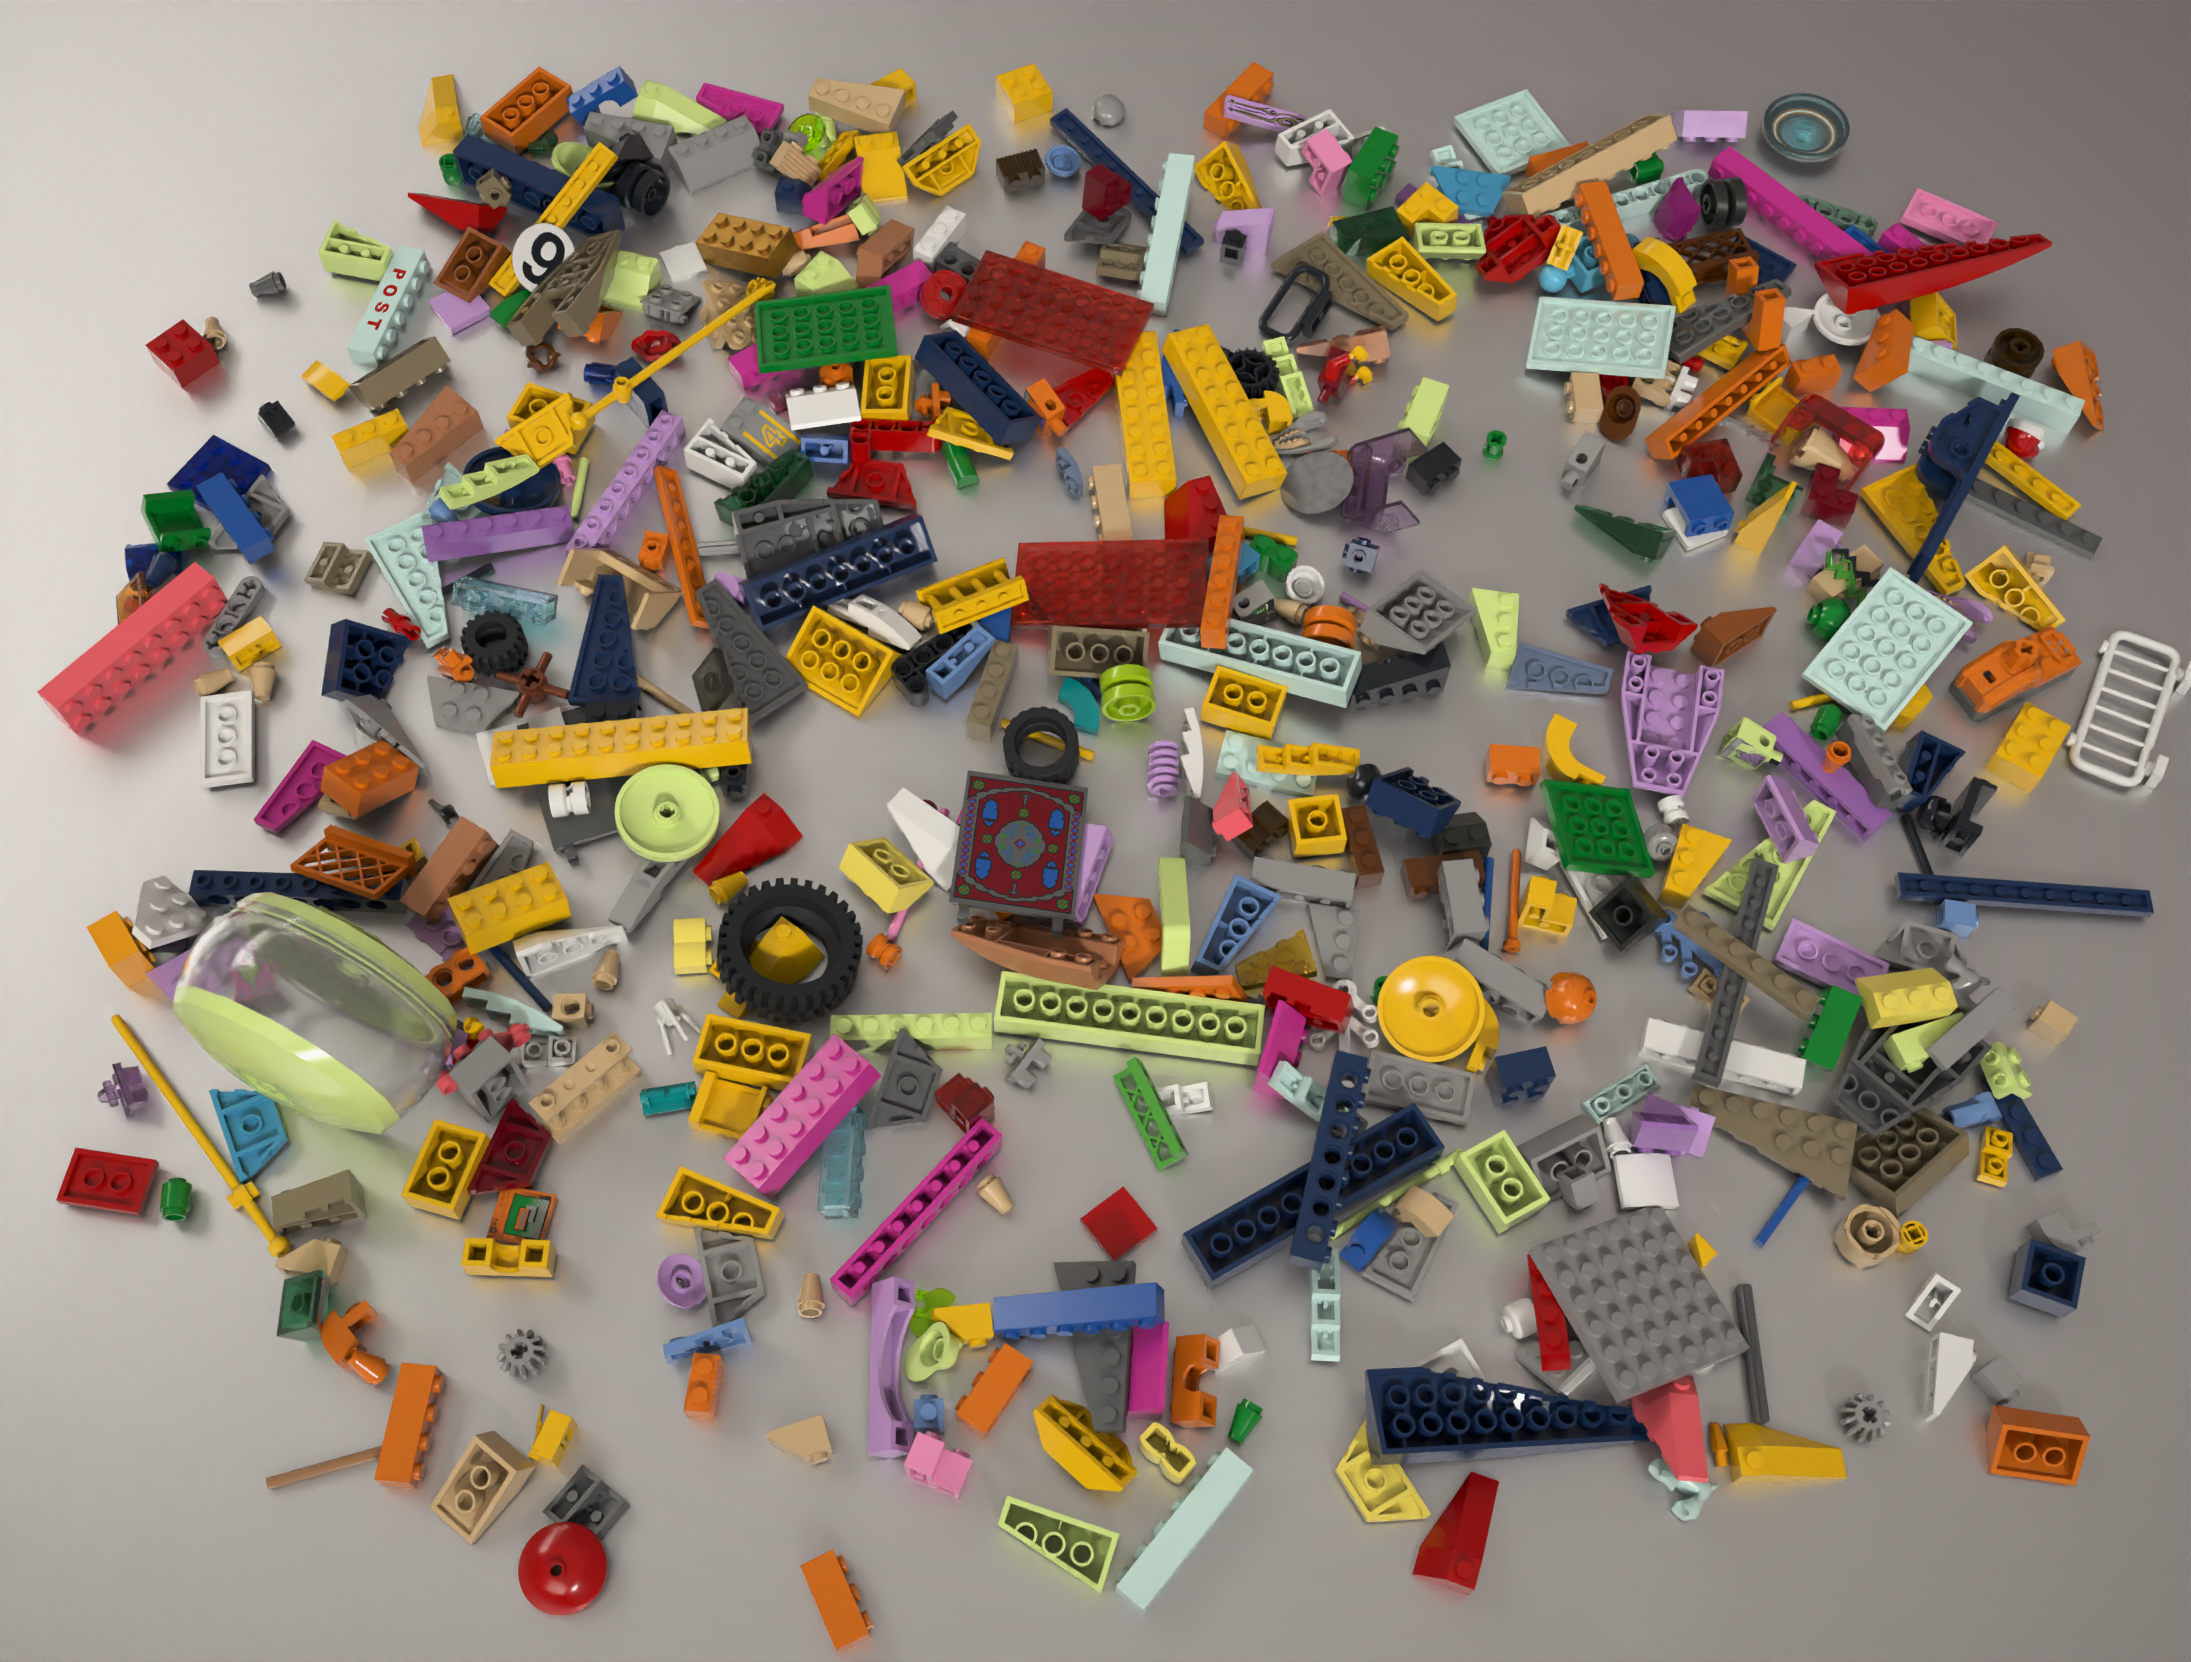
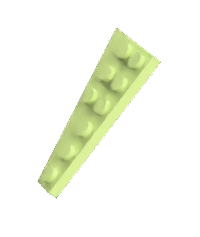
[1703,800,1837,931]

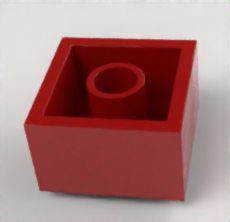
[145,319,220,389]

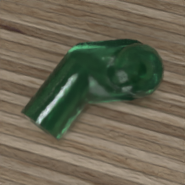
[528,132,558,154]

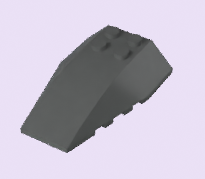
[732,499,884,579]
[1830,1019,1992,1139]

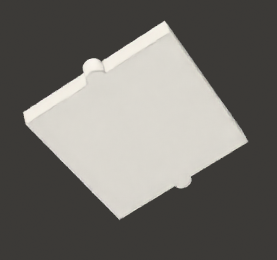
[659,242,708,283]

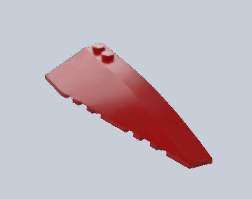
[1814,234,2052,315]

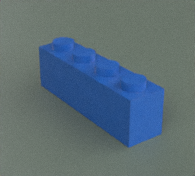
[196,472,275,564]

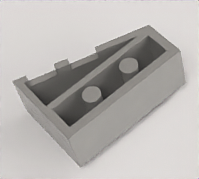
[1437,859,1489,952]

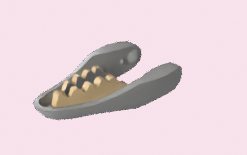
[1270,411,1339,455]

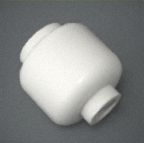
[1500,1298,1537,1339]

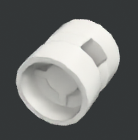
[548,781,591,818]

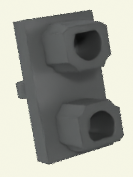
[754,127,784,173]

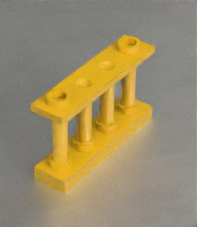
[915,557,1029,634]

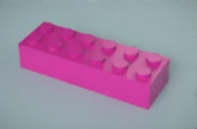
[723,1034,882,1200]

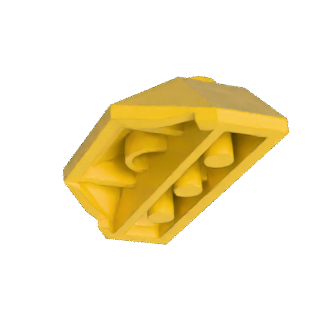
[902,123,981,197]
[1033,1395,1138,1492]

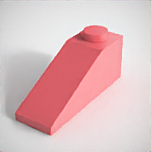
[1212,771,1253,842]

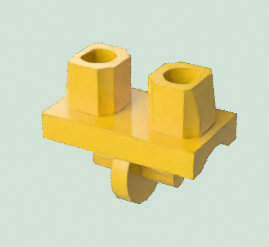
[1546,224,1584,271]

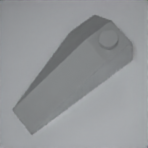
[343,694,431,780]

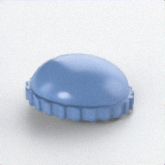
[1045,145,1082,177]

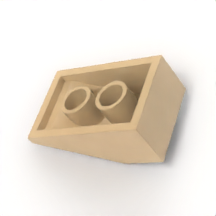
[429,1431,535,1544]

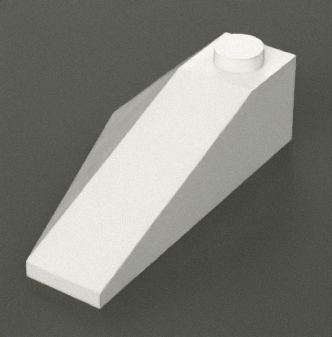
[513,925,628,978]

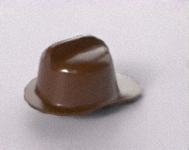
[1600,386,1641,441]

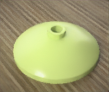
[551,142,614,190]

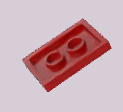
[56,1147,159,1216]

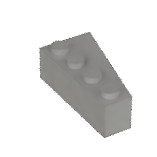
[584,112,677,174]
[1444,938,1549,1025]

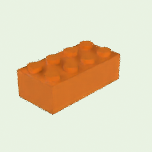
[480,66,573,154]

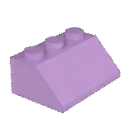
[1673,110,1748,142]
[1751,775,1819,864]

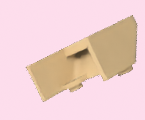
[557,548,682,630]

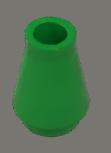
[1227,1398,1263,1444]

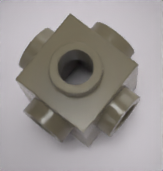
[476,168,512,209]

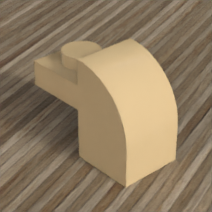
[1391,1186,1454,1237]

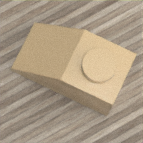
[275,1238,348,1285]
[766,1414,834,1464]

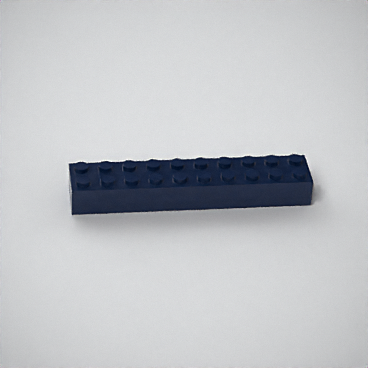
[1181,1102,1445,1290]

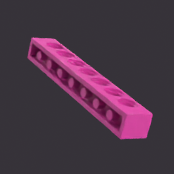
[830,1118,1002,1306]

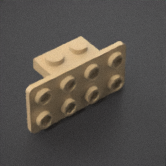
[699,280,757,350]

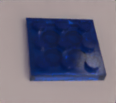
[167,435,271,513]

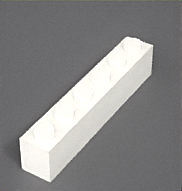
[1637,1018,1806,1098]

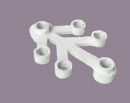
[1310,979,1380,1053]

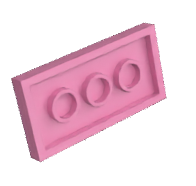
[1900,188,1999,246]

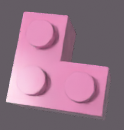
[1301,128,1352,197]
[904,1431,973,1499]

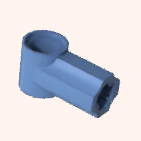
[1942,1092,2003,1128]

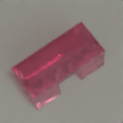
[768,385,797,415]

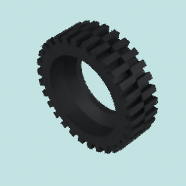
[716,878,863,1023]

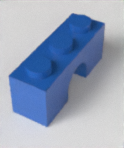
[565,66,638,127]

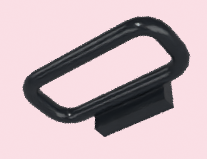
[1258,265,1333,342]

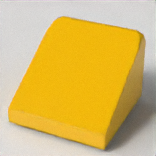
[1688,1233,1717,1269]

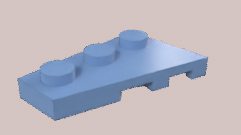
[663,1317,752,1363]

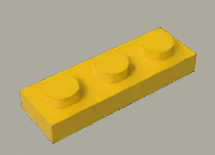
[815,129,861,182]

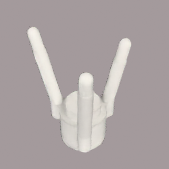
[654,998,702,1055]

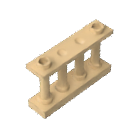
[528,1031,642,1144]

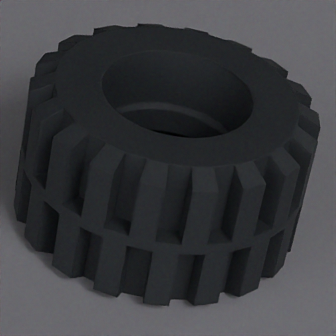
[460,610,528,678]

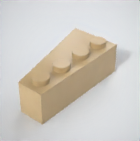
[808,78,906,134]

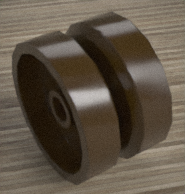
[1983,328,2044,379]

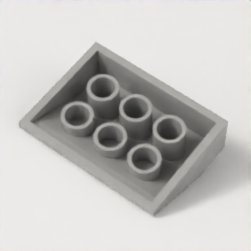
[1359,570,1478,655]

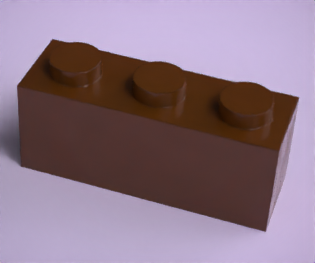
[1341,804,1385,889]
[1400,849,1486,899]

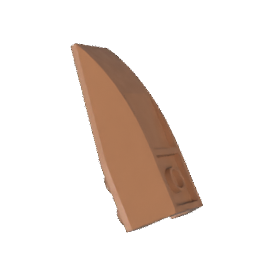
[951,915,1126,990]

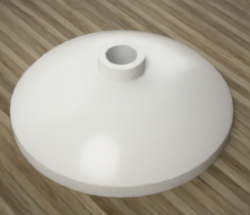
[1813,293,1881,346]

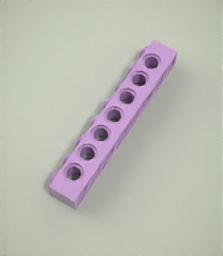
[564,410,686,558]

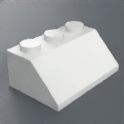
[785,382,861,430]

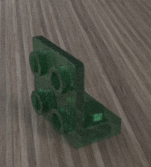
[1745,453,1803,518]

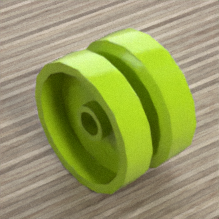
[1099,664,1156,722]

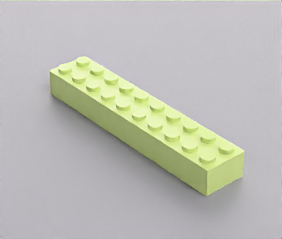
[994,971,1265,1066]

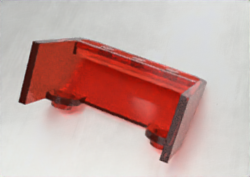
[1769,394,1885,492]

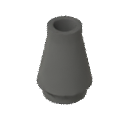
[249,271,287,296]

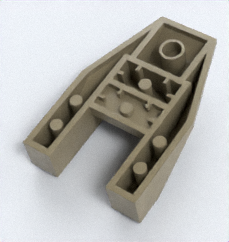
[506,229,622,347]

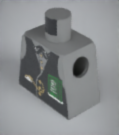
[1561,431,1606,490]
[1231,579,1276,626]

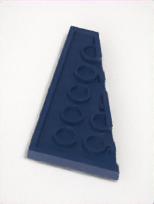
[567,574,642,710]

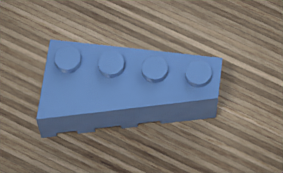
[1190,874,1282,976]

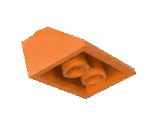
[1986,1405,2090,1486]

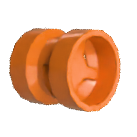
[866,933,902,969]

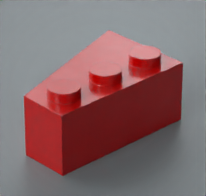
[1262,965,1354,1034]

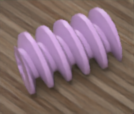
[1147,740,1179,797]

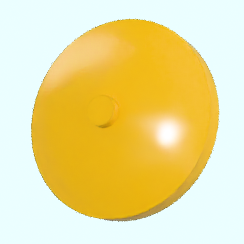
[1377,955,1485,1062]

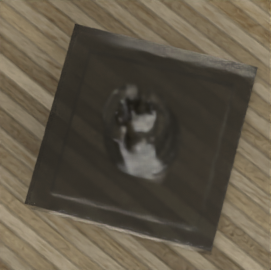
[692,648,734,712]

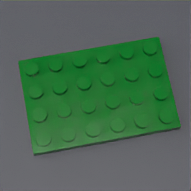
[754,285,898,374]

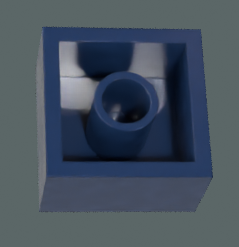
[1485,1046,1556,1106]
[2008,1239,2086,1318]

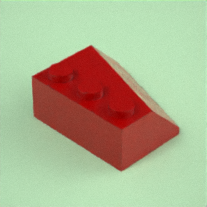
[1164,475,1227,565]

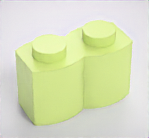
[846,193,882,236]

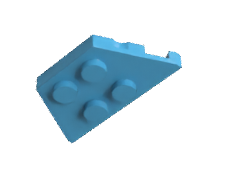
[1429,165,1511,217]
[209,1089,289,1185]

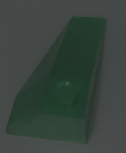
[1574,505,1676,563]

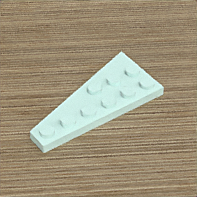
[364,509,450,649]

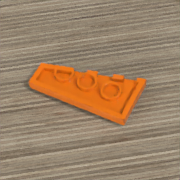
[1132,975,1248,1003]

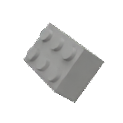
[448,1035,529,1123]

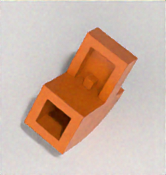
[321,1300,378,1369]

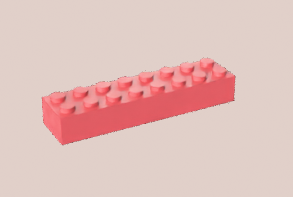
[37,562,228,734]

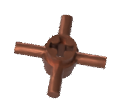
[496,652,569,718]

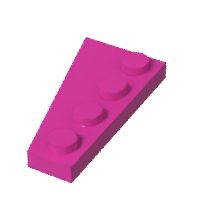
[696,82,784,137]
[253,740,347,834]

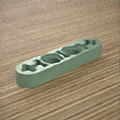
[1798,195,1878,237]

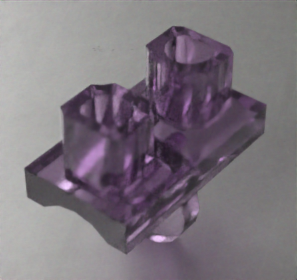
[97,1062,149,1119]

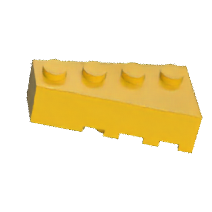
[1366,236,1457,321]
[655,1166,785,1240]

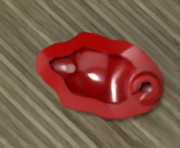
[631,330,681,361]

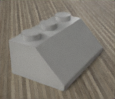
[1516,1114,1612,1204]

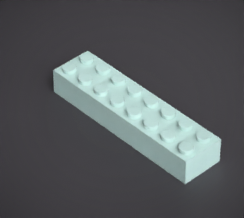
[1158,604,1362,708]

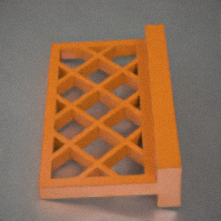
[290,824,418,901]

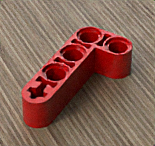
[849,418,942,463]

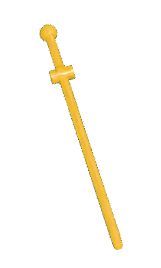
[569,281,776,430]
[111,1015,291,1258]

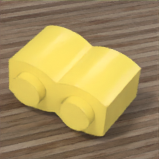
[673,917,713,975]
[1138,1422,1196,1485]

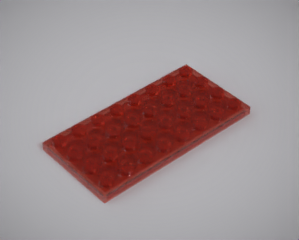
[951,250,1154,377]
[1010,538,1210,631]

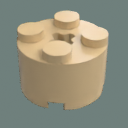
[1834,1204,1901,1268]

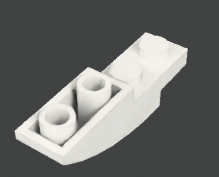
[827,594,922,650]

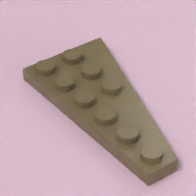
[1271,232,1409,331]
[1689,1084,1858,1202]

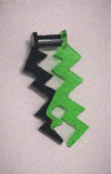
[1825,548,1880,608]

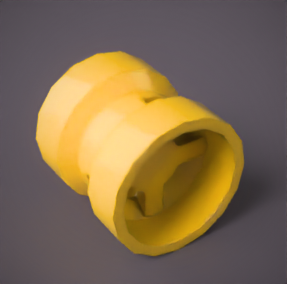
[1896,1220,1928,1255]

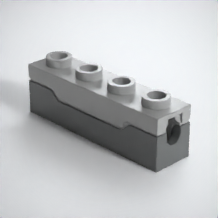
[1835,714,1913,809]

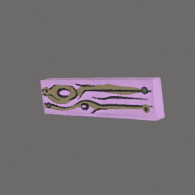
[1223,94,1307,133]

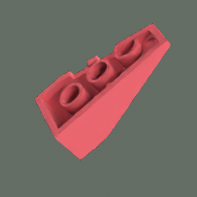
[1630,1376,1708,1483]

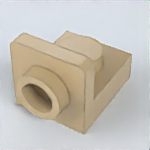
[2023,551,2055,584]

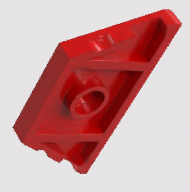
[826,459,917,510]

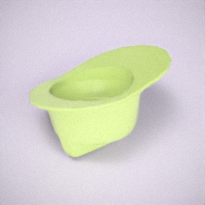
[904,1322,963,1382]

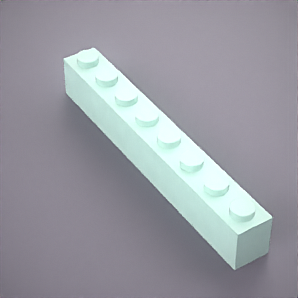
[1136,153,1195,316]
[1908,335,2085,433]

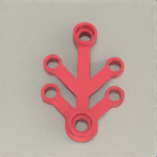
[436,1023,531,1095]

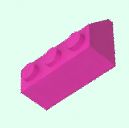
[802,156,864,225]
[1878,222,1926,253]
[1830,407,1910,463]
[1253,1000,1309,1100]
[1127,1321,1169,1421]

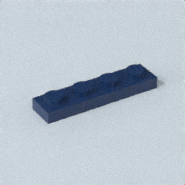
[1981,1082,2063,1181]

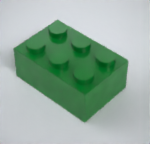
[1343,126,1400,210]

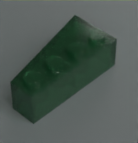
[714,448,814,527]

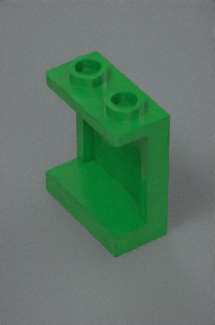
[141,490,212,553]

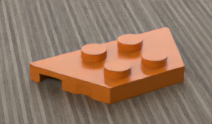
[1093,894,1162,984]

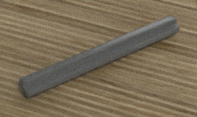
[1735,1283,1770,1424]

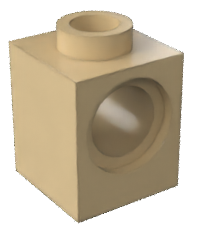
[552,993,594,1029]

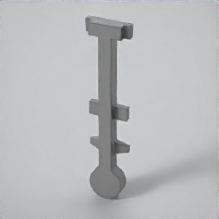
[1718,416,1782,447]

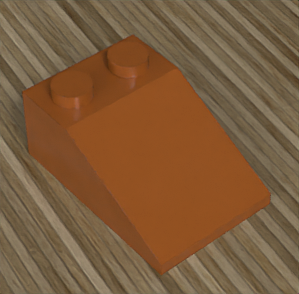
[434,226,512,303]
[1690,606,1777,668]

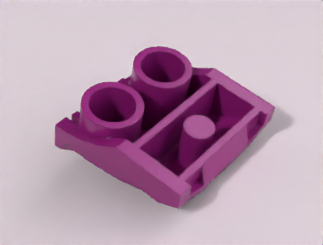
[1653,177,1702,242]

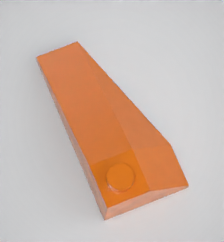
[2051,340,2104,431]

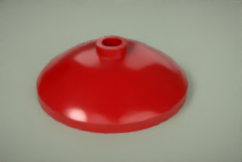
[518,1522,608,1616]

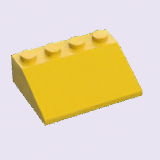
[785,605,903,717]

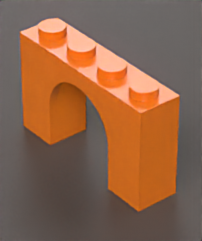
[1725,256,1786,351]

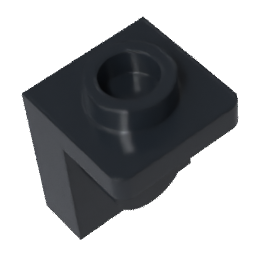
[258,400,295,438]

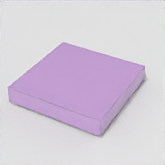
[428,291,491,335]

